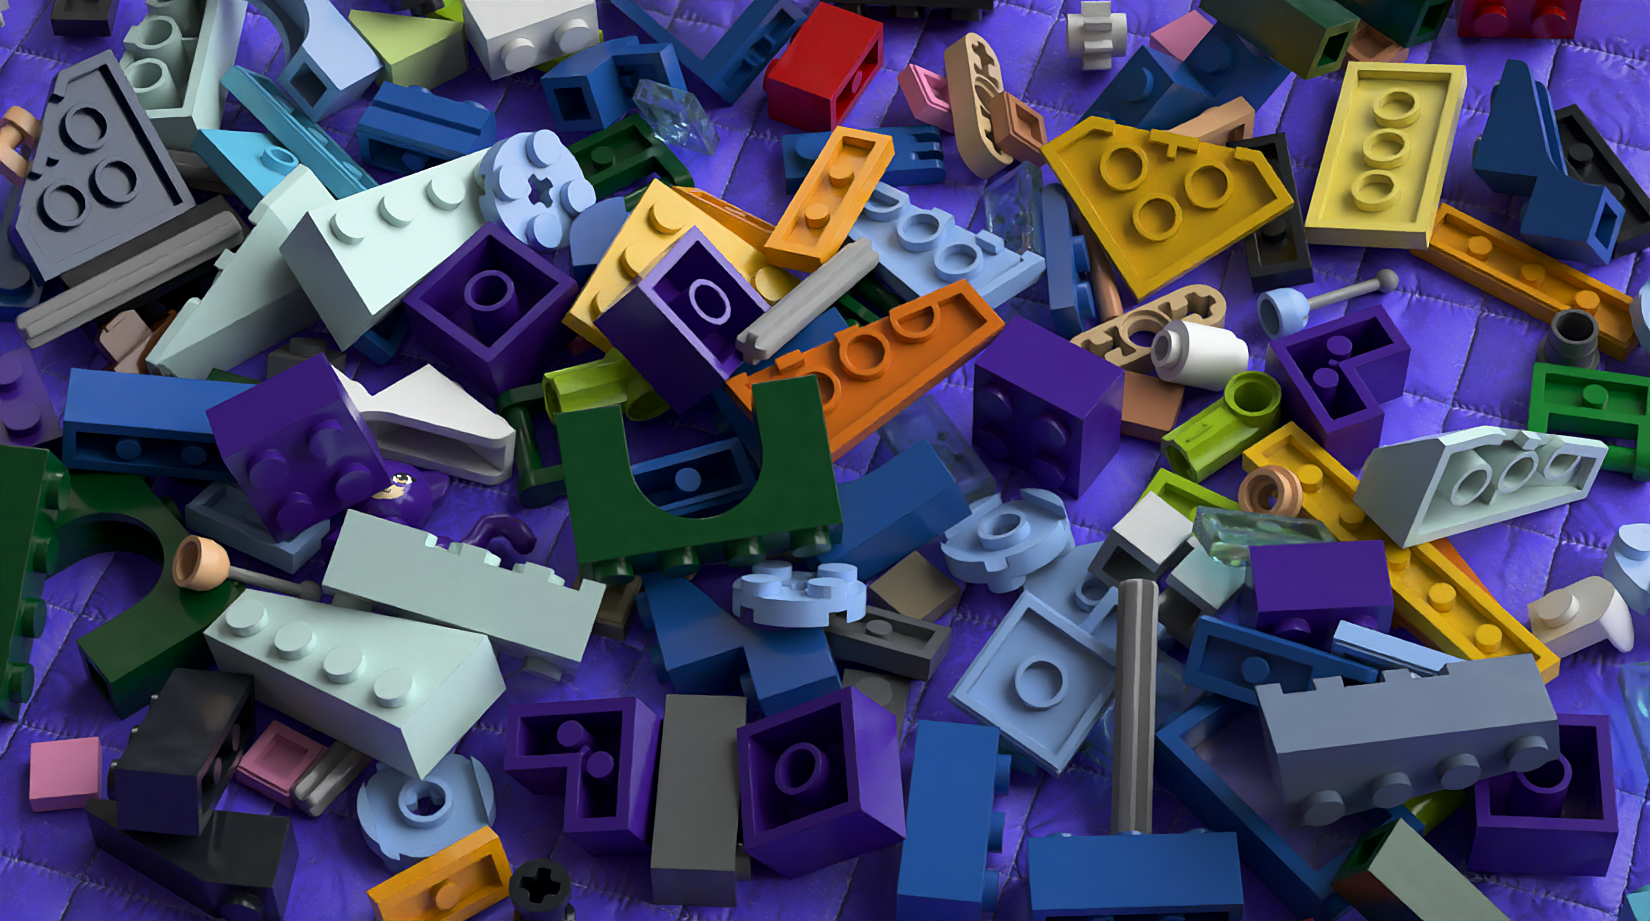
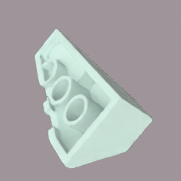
[145,164,336,380]
[1352,425,1609,549]

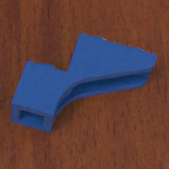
[1073,21,1292,131]
[1472,59,1626,266]
[635,571,843,717]

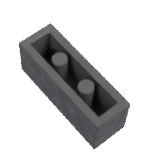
[650,694,753,907]

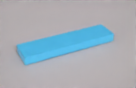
[220,65,380,200]

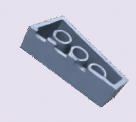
[1255,653,1560,830]

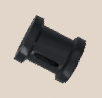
[508,859,576,921]

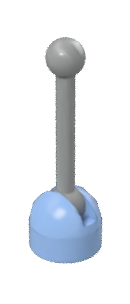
[1257,269,1399,340]

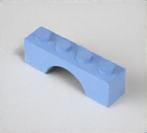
[245,0,385,124]

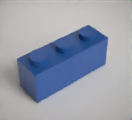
[62,368,256,483]
[897,719,1012,921]
[1025,828,1244,921]

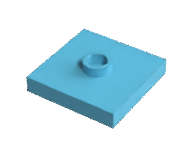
[191,129,339,212]

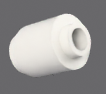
[1151,319,1249,391]

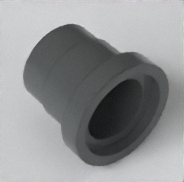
[1536,309,1600,370]

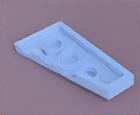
[842,181,1047,309]

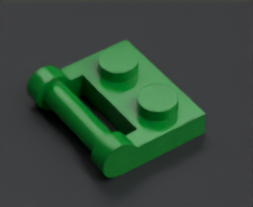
[1526,362,1650,483]

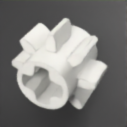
[1066,1,1127,70]

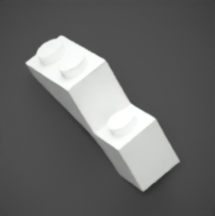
[331,364,516,485]

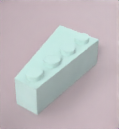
[119,0,248,153]
[279,147,491,352]
[322,509,606,682]
[203,589,507,781]

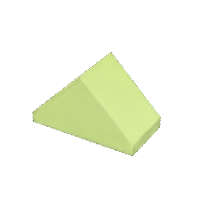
[348,9,469,90]

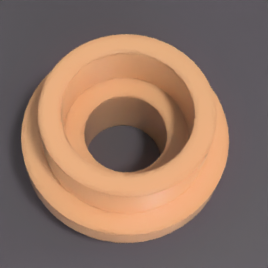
[1238,465,1303,531]

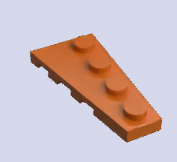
[724,278,1006,463]

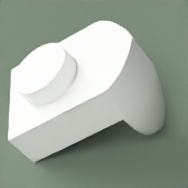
[1527,576,1634,659]

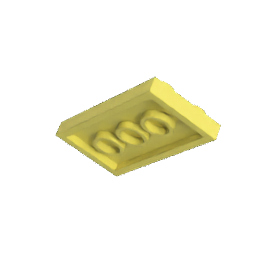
[1304,61,1467,250]

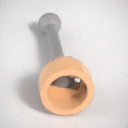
[172,535,322,602]

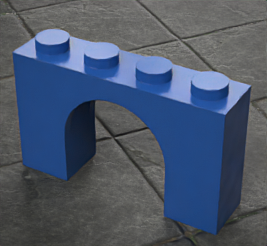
[709,306,973,583]

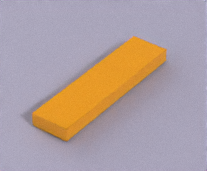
[1409,202,1639,362]

